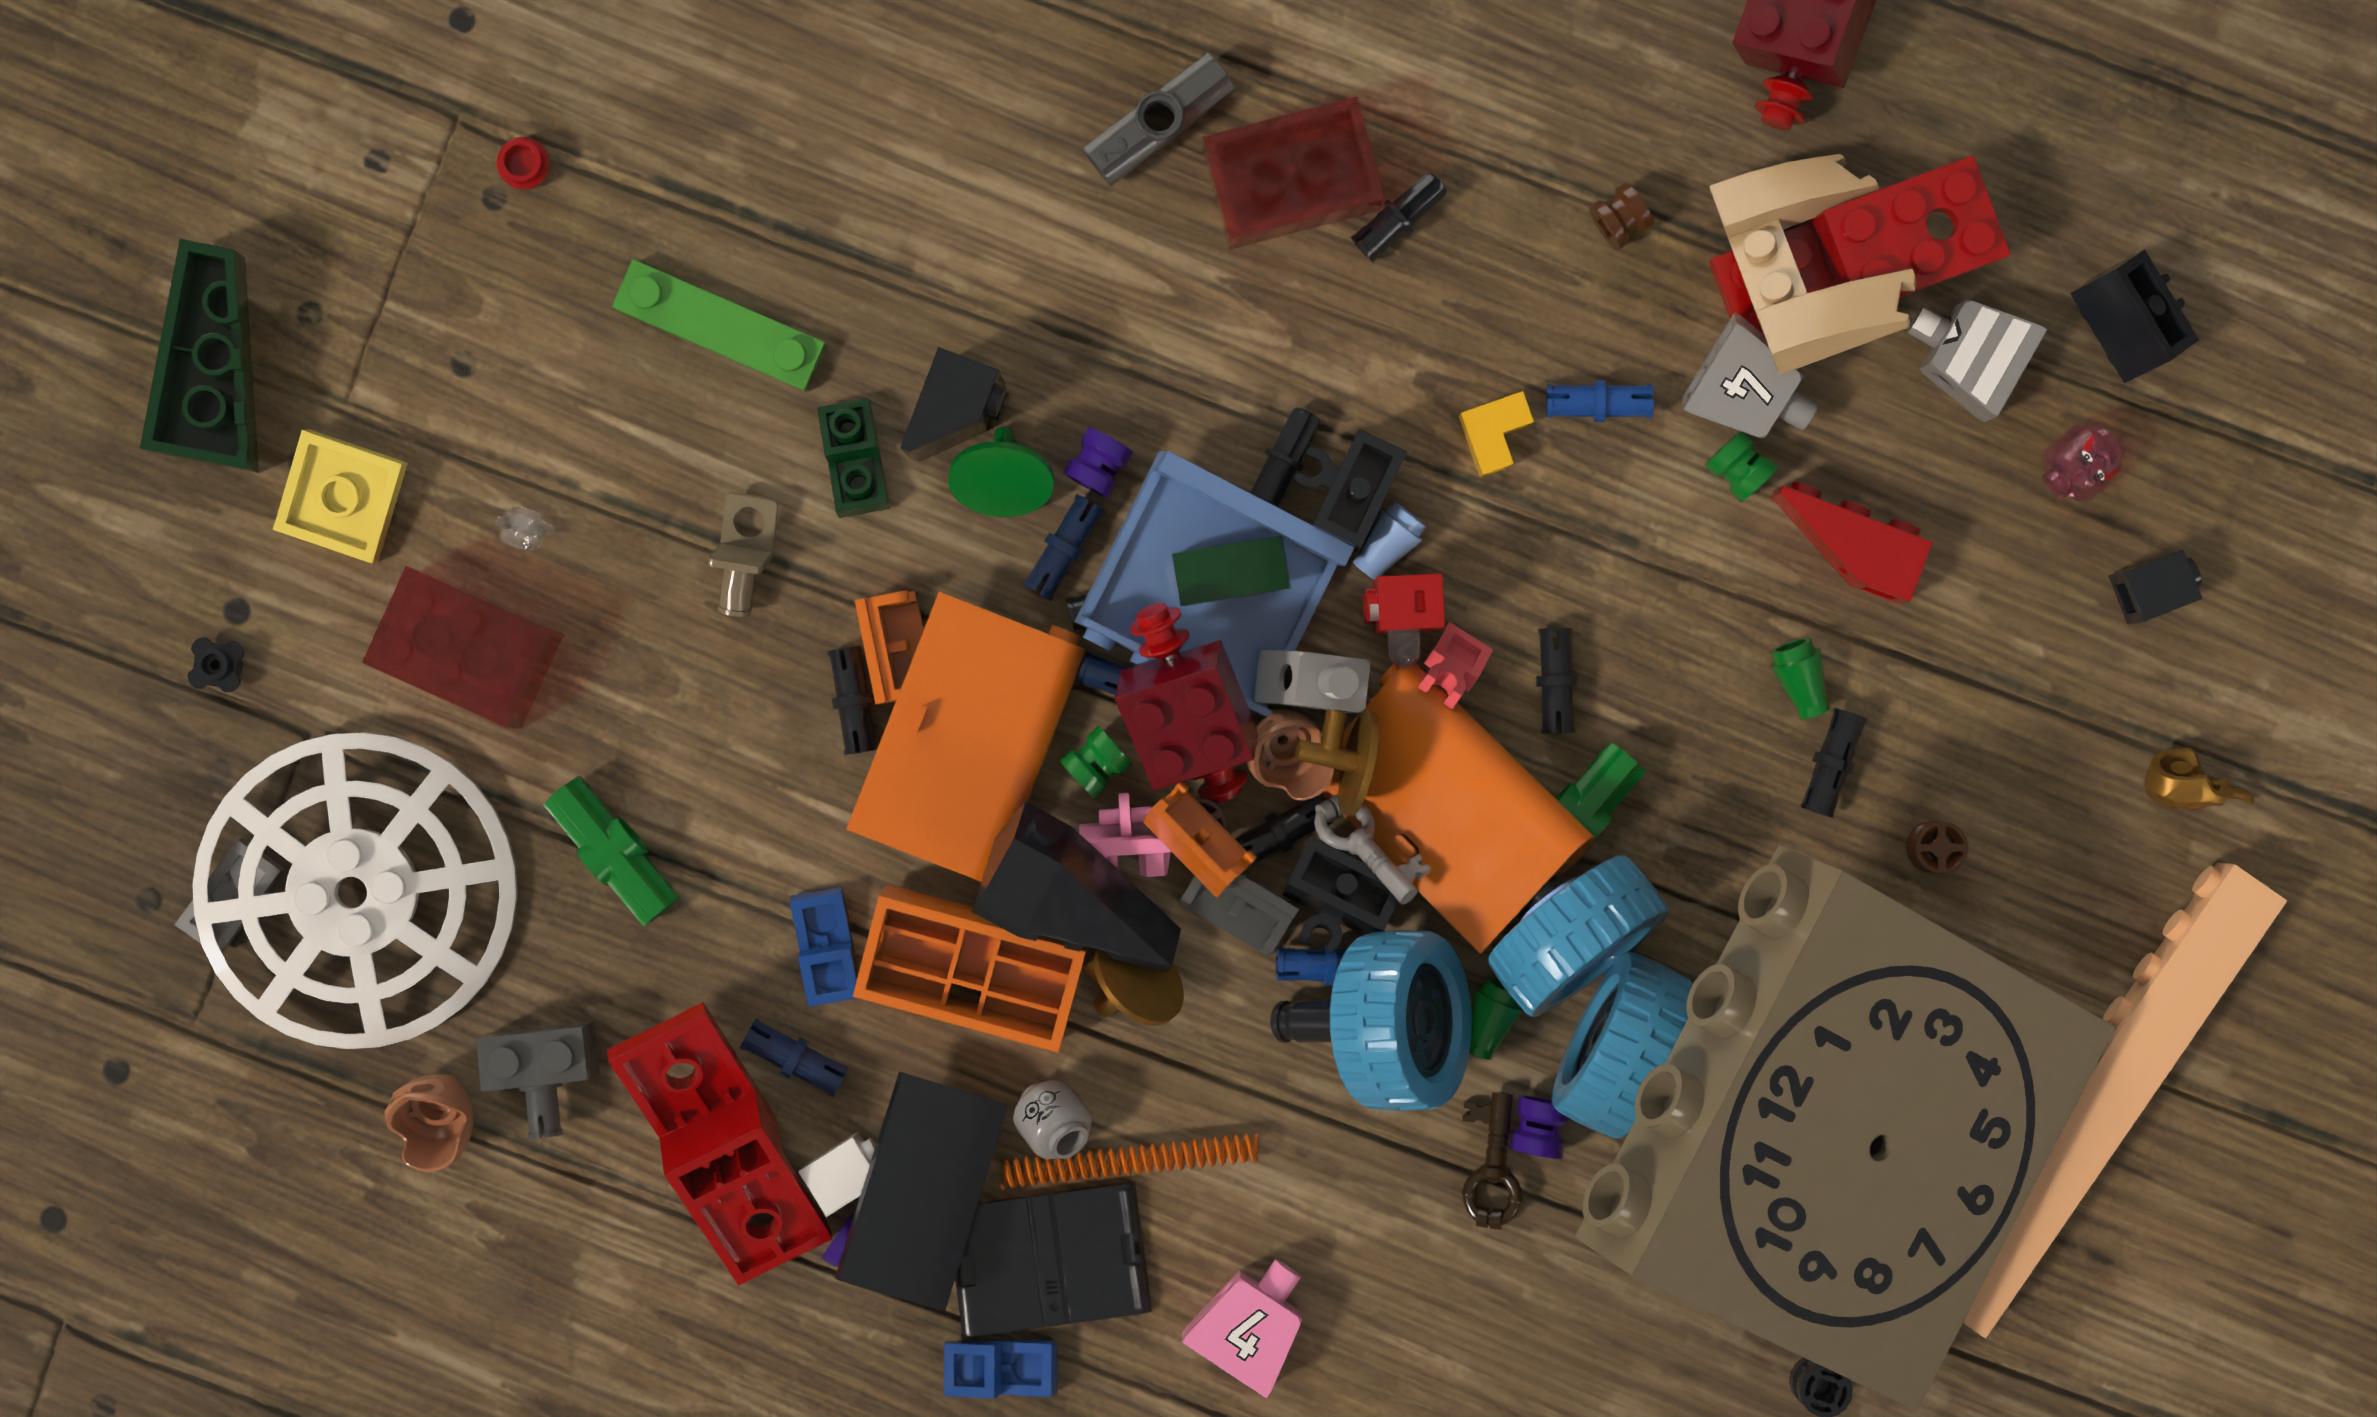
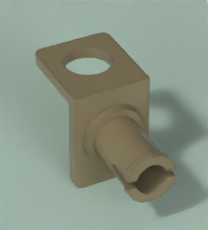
[708,492,779,617]

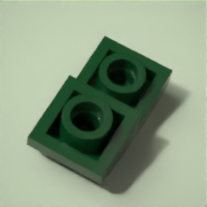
[817,398,890,518]
[1172,536,1292,607]

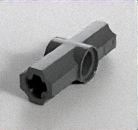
[1083,53,1236,187]

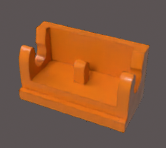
[854,590,924,705]
[1142,782,1257,898]

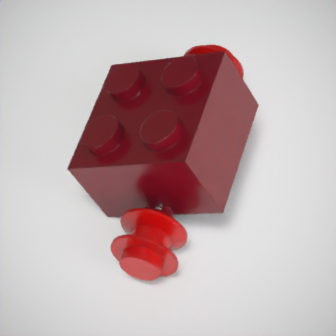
[1732,0,1876,130]
[1114,603,1258,803]

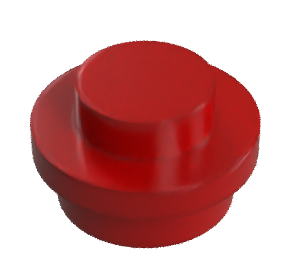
[497,137,551,190]

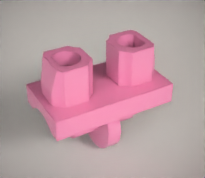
[1079,793,1171,877]

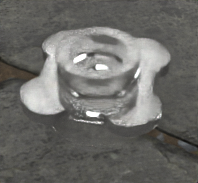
[494,507,554,550]

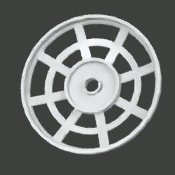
[192,732,518,1049]

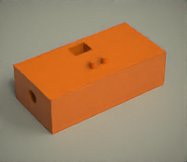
[853,884,1088,1053]

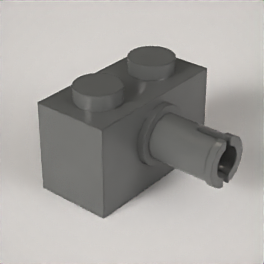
[476,1022,600,1139]

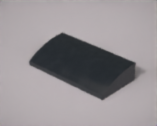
[835,1072,1008,1311]

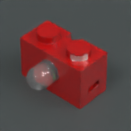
[1362,573,1445,669]

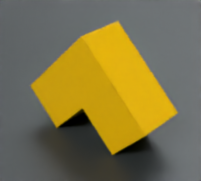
[1458,391,1534,478]

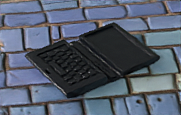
[955,1181,1152,1337]

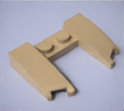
[1709,154,1917,375]

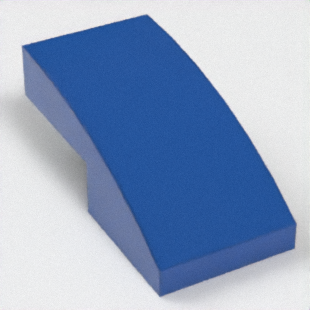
[790,886,858,1007]
[944,1339,1057,1399]

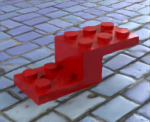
[1709,155,2011,333]
[607,1002,833,1286]

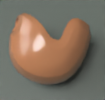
[1247,708,1336,800]
[384,1074,474,1172]

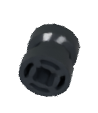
[1789,1357,1853,1417]

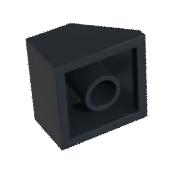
[900,347,1010,462]

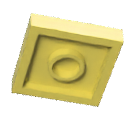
[273,429,408,564]

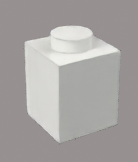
[799,1132,876,1217]

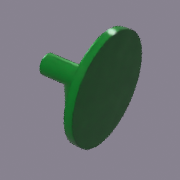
[948,427,1054,517]

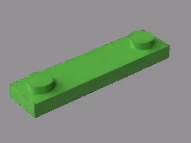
[612,259,827,392]

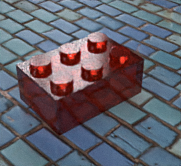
[1202,96,1384,250]
[362,566,564,729]

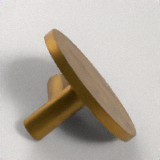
[1295,710,1379,817]
[1083,949,1184,1026]

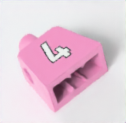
[1182,1259,1302,1399]

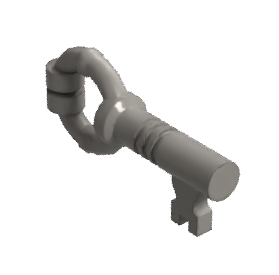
[1314,794,1431,904]

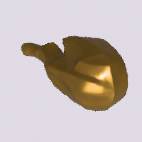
[2144,748,2254,811]

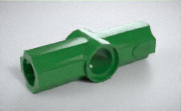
[1556,742,1646,840]
[543,776,681,926]

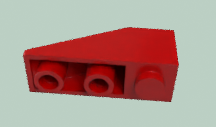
[1771,482,1933,604]

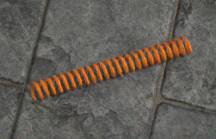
[999,1133,1259,1190]

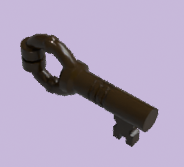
[1461,1092,1523,1230]

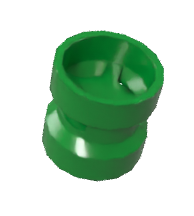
[1704,431,1779,503]
[1060,725,1133,799]

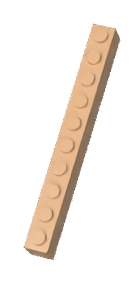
[1963,863,2287,1339]

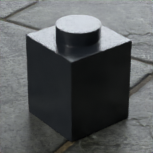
[2108,550,2203,624]

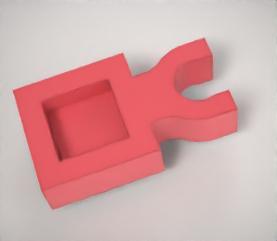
[1418,622,1493,709]

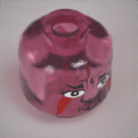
[2042,424,2124,502]

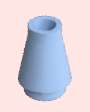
[1353,501,1427,580]

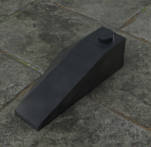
[972,801,1181,972]

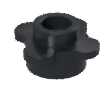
[188,637,245,693]

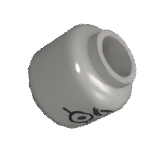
[1013,1080,1092,1159]

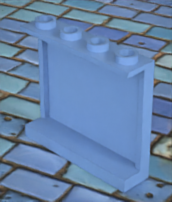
[1074,451,1355,718]

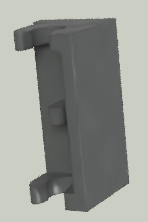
[1178,874,1299,957]

